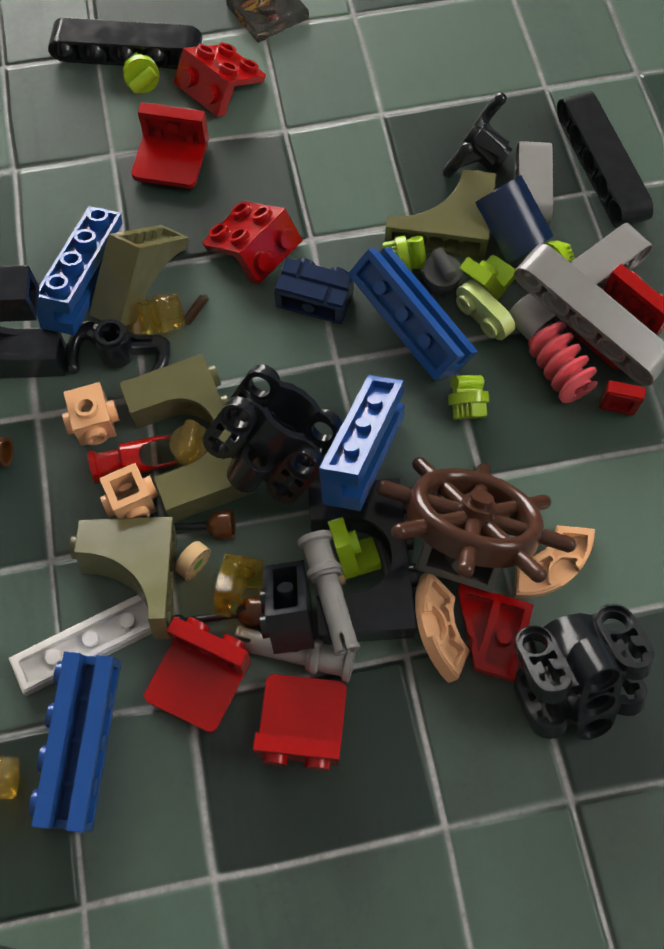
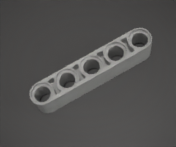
[509,223,653,341]
[514,244,664,386]

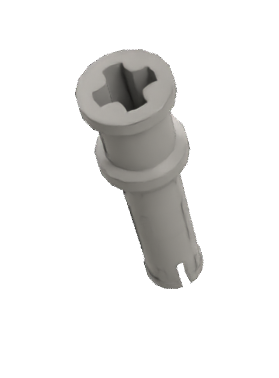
[297,530,360,656]
[235,625,356,683]

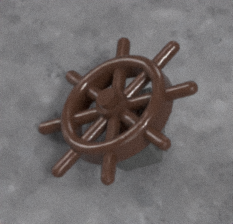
[376,457,577,593]

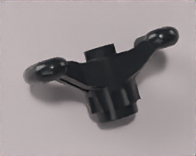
[442,93,512,178]
[65,319,171,374]

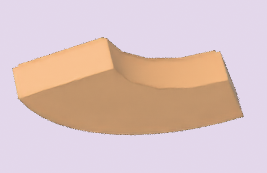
[514,525,595,599]
[415,573,470,683]

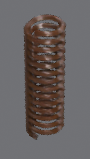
[182,294,209,325]

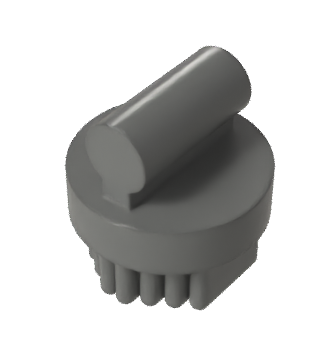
[422,247,462,297]

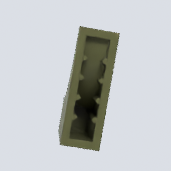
[385,169,496,260]
[89,225,190,326]
[70,517,177,640]

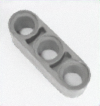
[515,141,553,226]

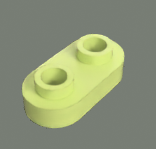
[456,280,515,340]

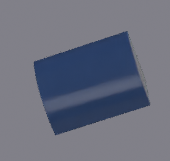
[475,175,553,263]

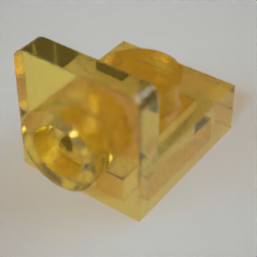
[214,553,264,617]

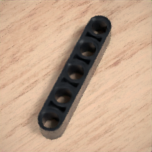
[48,18,203,69]
[557,91,653,228]

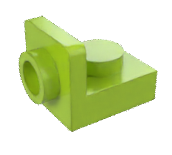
[459,255,516,301]
[328,517,382,580]

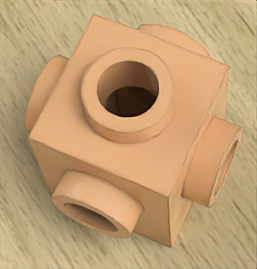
[62,382,120,446]
[99,463,159,519]

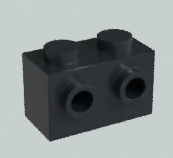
[260,560,315,654]

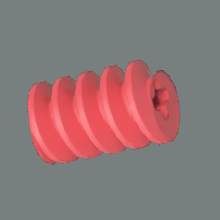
[528,321,598,404]

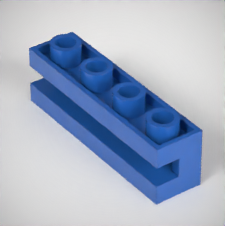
[37,206,123,336]
[348,247,478,381]
[319,375,405,511]
[29,651,122,833]

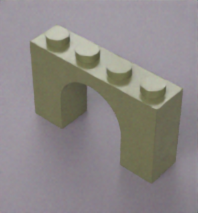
[119,354,256,523]

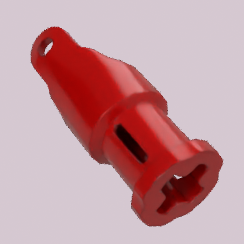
[87,435,177,484]

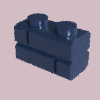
[274,258,354,324]

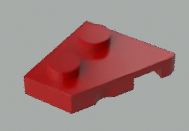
[458,583,534,683]

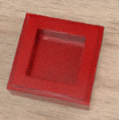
[599,380,646,416]

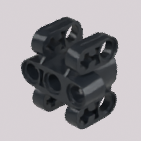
[202,364,342,504]
[514,604,654,740]

